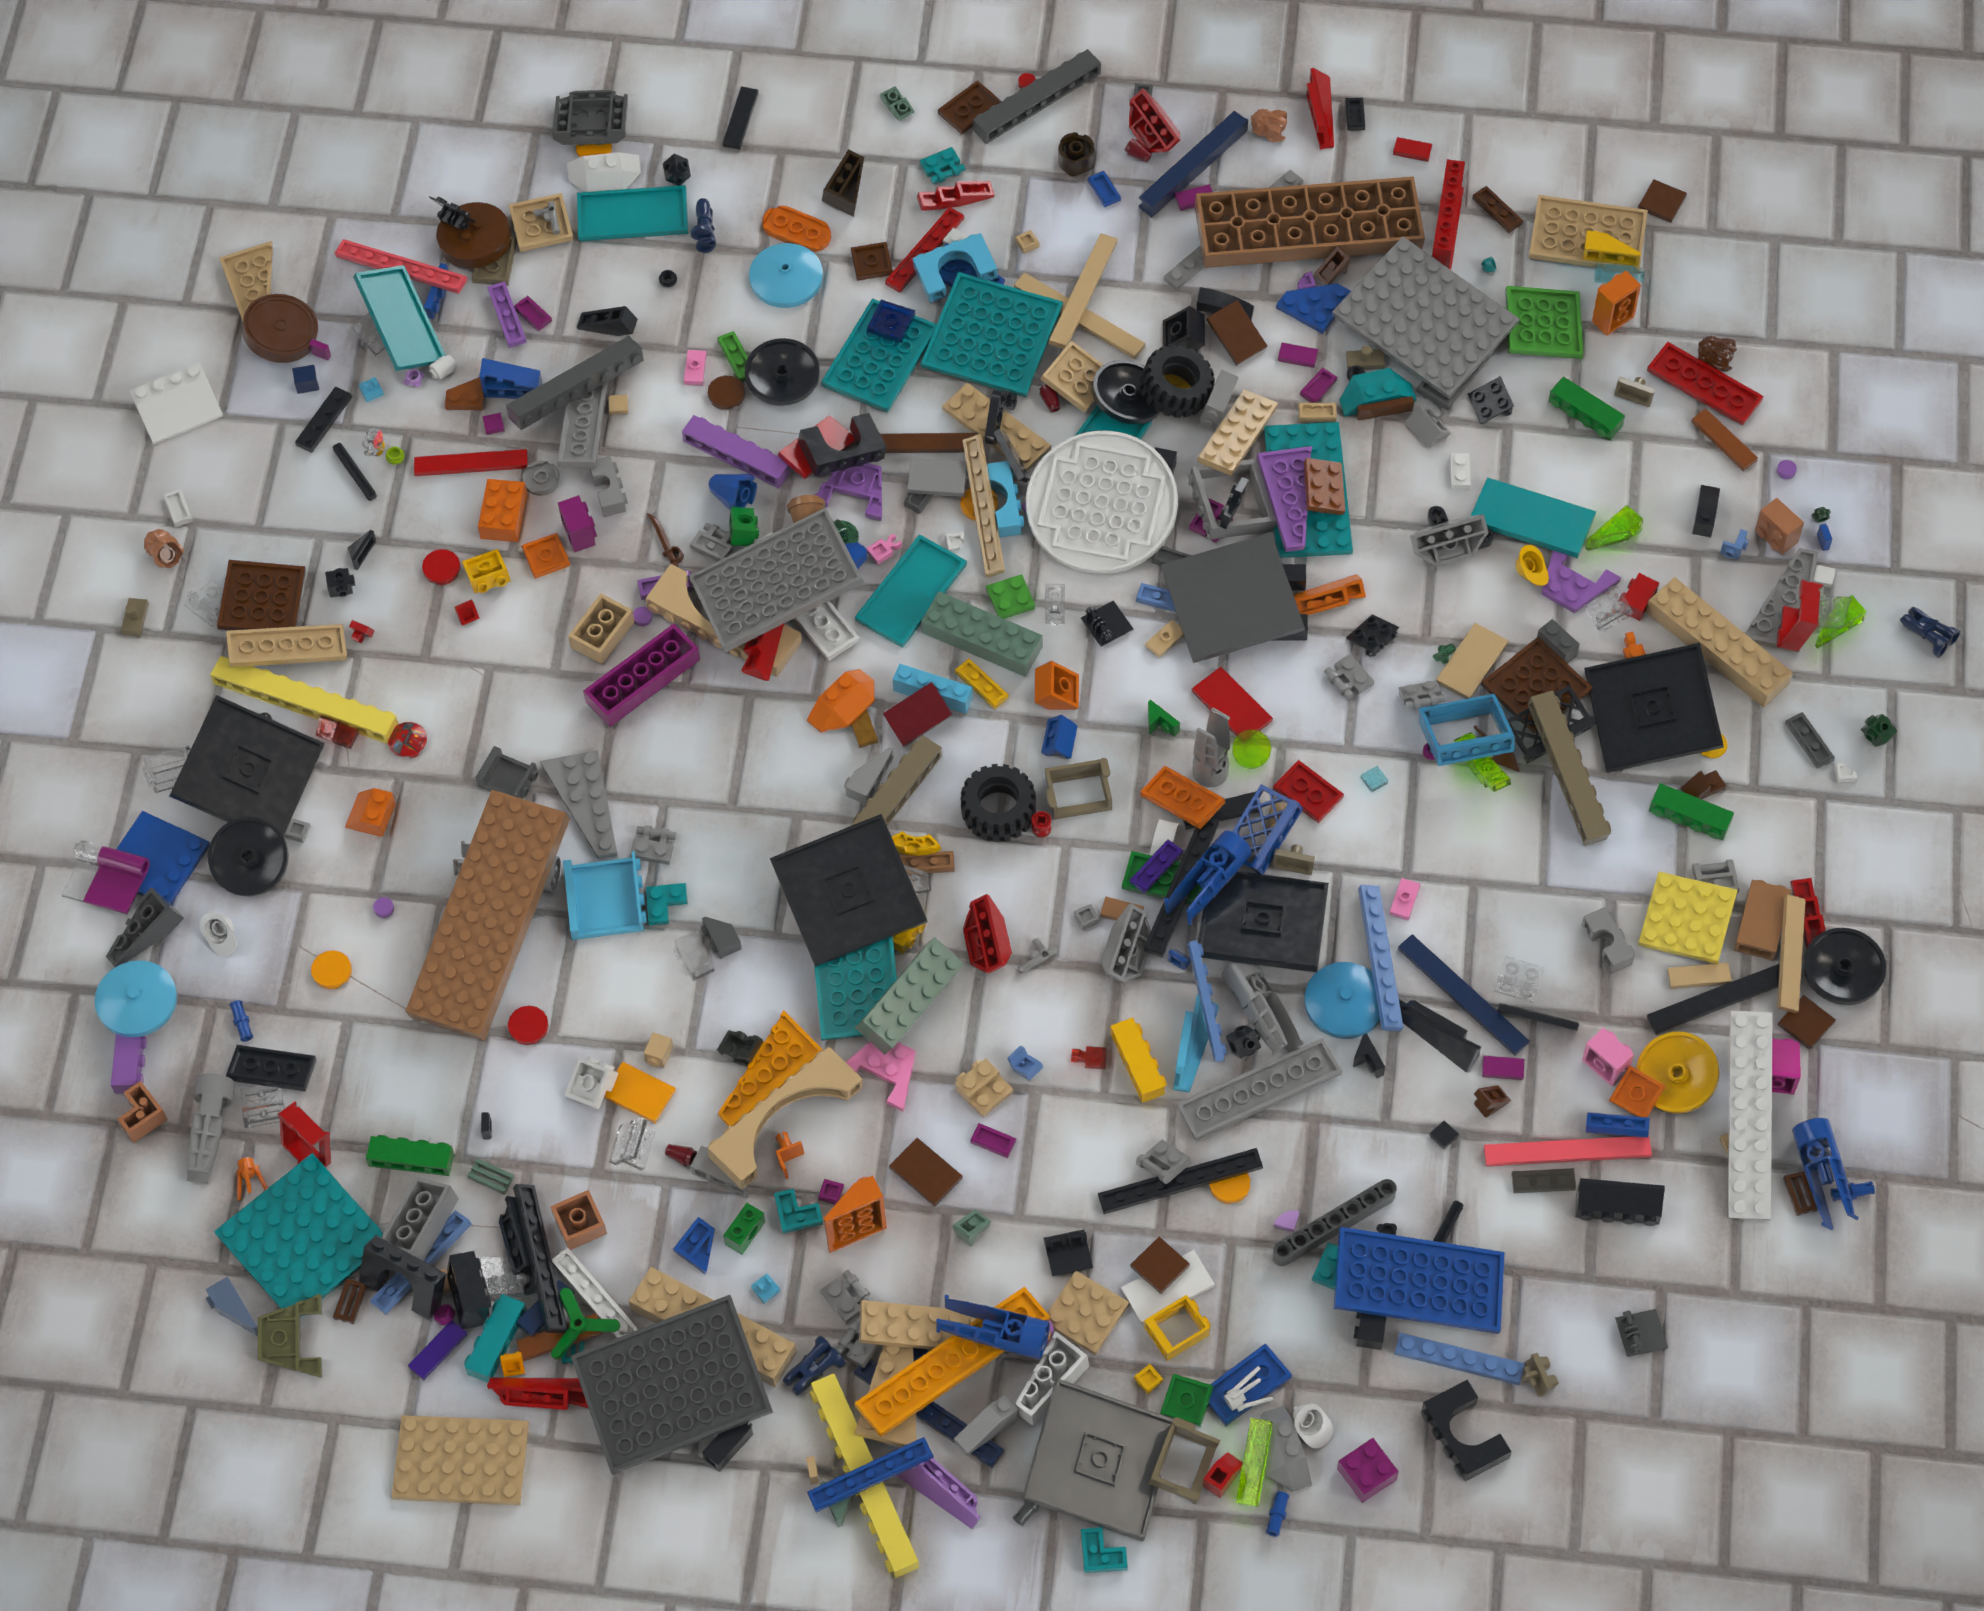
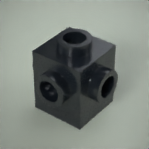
[662,154,691,186]
[325,568,356,598]
[1226,1025,1261,1059]

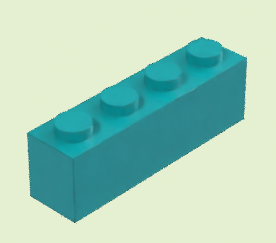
[464,1294,527,1383]

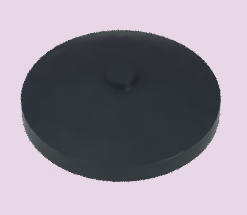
[745,338,820,406]
[1092,360,1161,424]
[208,817,289,897]
[1803,928,1886,1005]

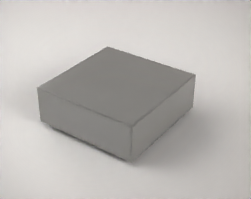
[284,818,311,843]
[1073,904,1100,931]

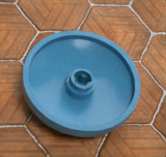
[1304,962,1380,1039]

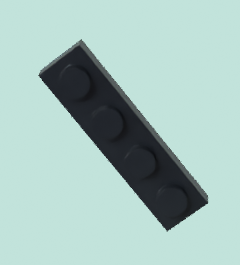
[295,386,352,453]

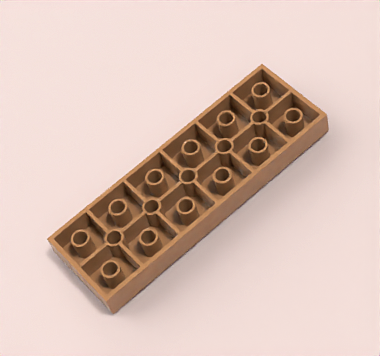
[1194,176,1425,268]
[405,790,570,1041]

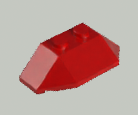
[1129,88,1181,153]
[963,894,1012,974]

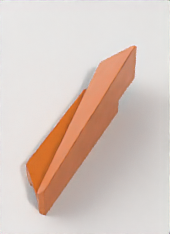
[1293,574,1366,615]

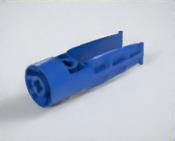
[1164,831,1251,925]
[1792,1118,1859,1230]
[936,1295,1050,1360]

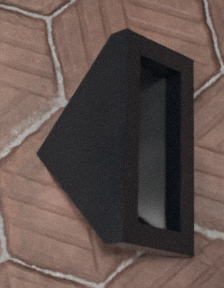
[347,530,376,570]

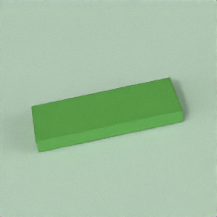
[717,331,748,382]

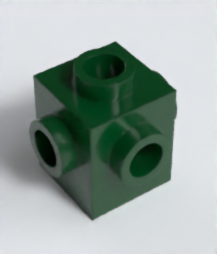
[1861,714,1898,747]

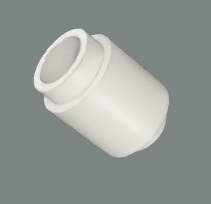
[428,355,457,381]

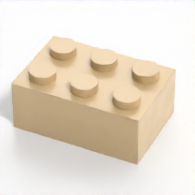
[568,593,635,665]

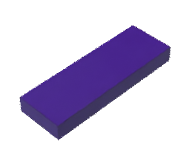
[1130,839,1183,894]
[408,1320,468,1381]

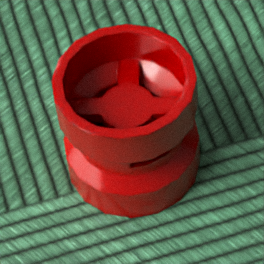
[1032,811,1052,838]

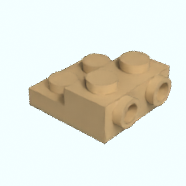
[955,1058,1013,1117]

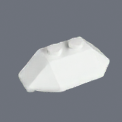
[567,152,641,192]

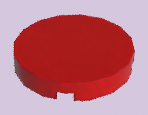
[422,549,461,585]
[508,1005,549,1045]

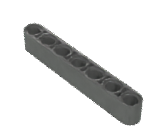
[1273,1179,1397,1266]

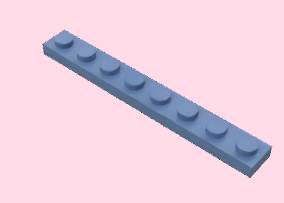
[1358,885,1404,1031]

